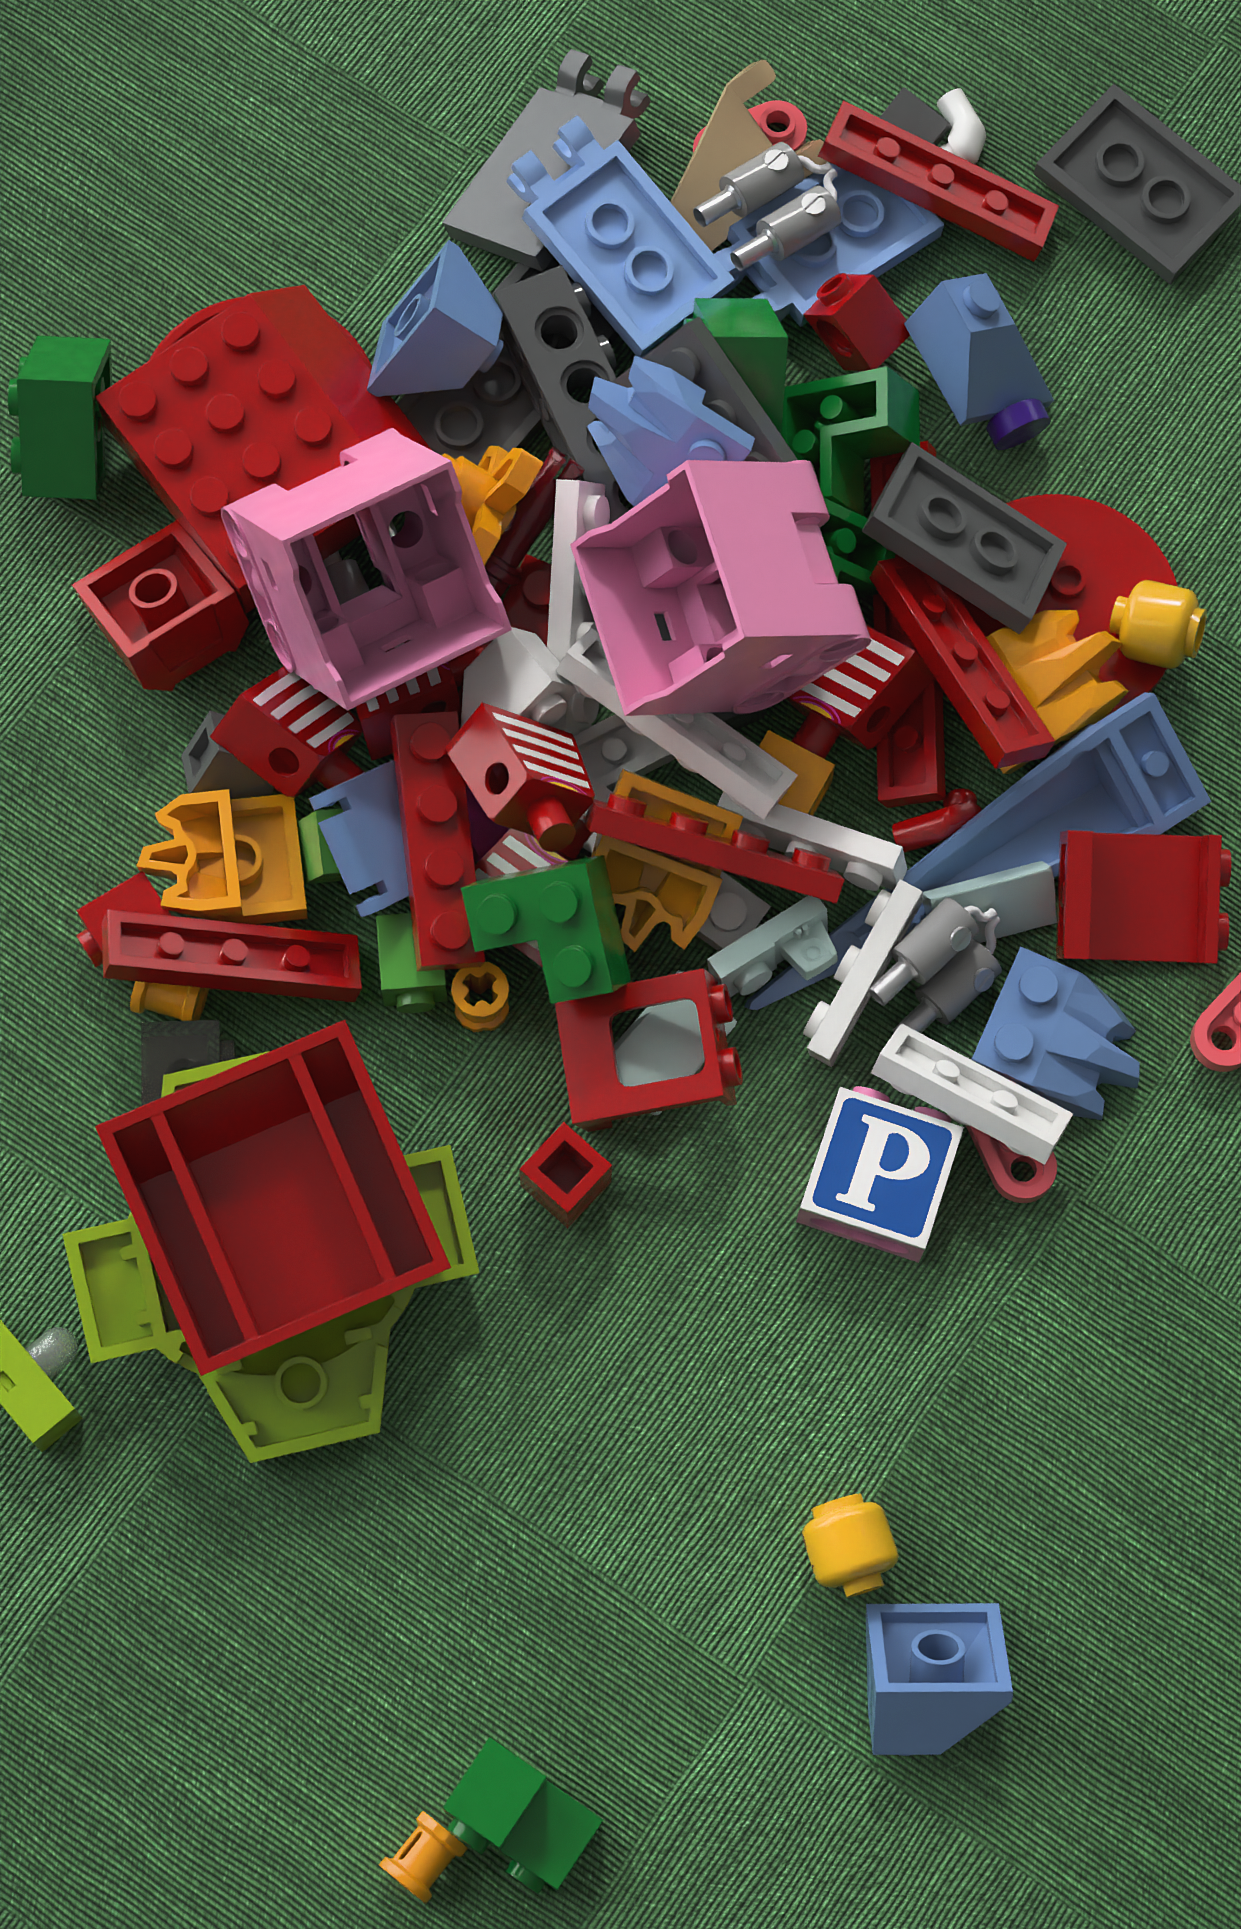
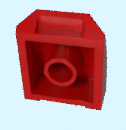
[71,520,249,691]

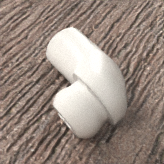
[937,88,986,164]

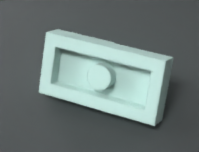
[707,895,838,997]

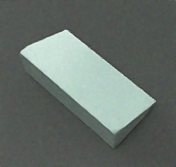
[923,861,1057,943]
[614,970,737,1115]

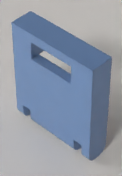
[309,759,477,917]

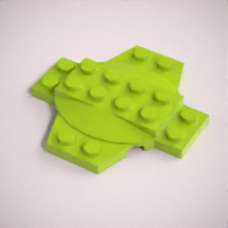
[62,1051,480,1463]

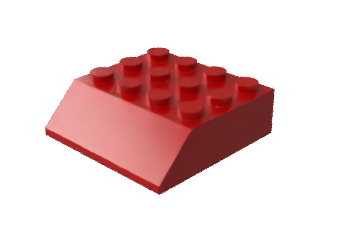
[95,285,432,613]
[95,1020,451,1376]

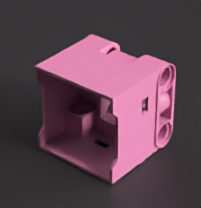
[221,428,512,711]
[570,460,871,716]

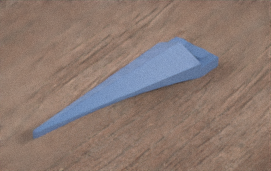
[744,692,1211,1010]

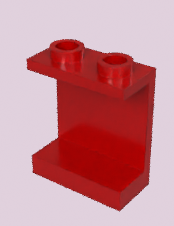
[1056,830,1231,963]

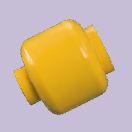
[1110,580,1207,669]
[802,1493,899,1598]

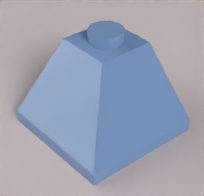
[367,240,503,397]
[904,273,1054,426]
[866,1603,1013,1756]

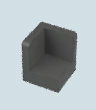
[181,710,275,800]

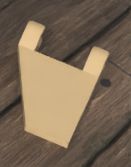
[670,60,828,251]

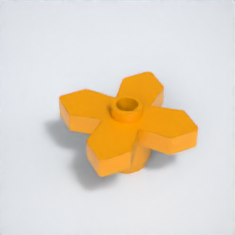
[442,446,543,566]

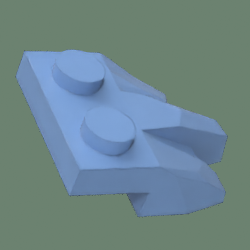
[587,356,755,506]
[971,946,1140,1120]

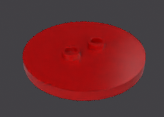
[956,494,1178,716]

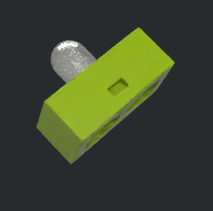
[0,1320,83,1452]

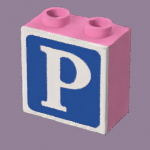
[796,1086,964,1263]

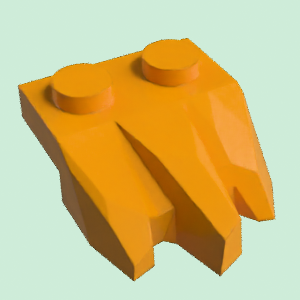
[986,610,1129,774]
[591,768,743,952]
[136,789,308,925]

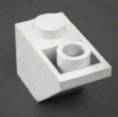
[461,627,577,727]

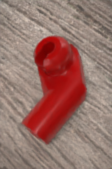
[892,788,982,853]

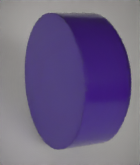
[986,398,1051,450]

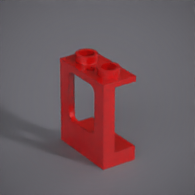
[555,968,743,1132]

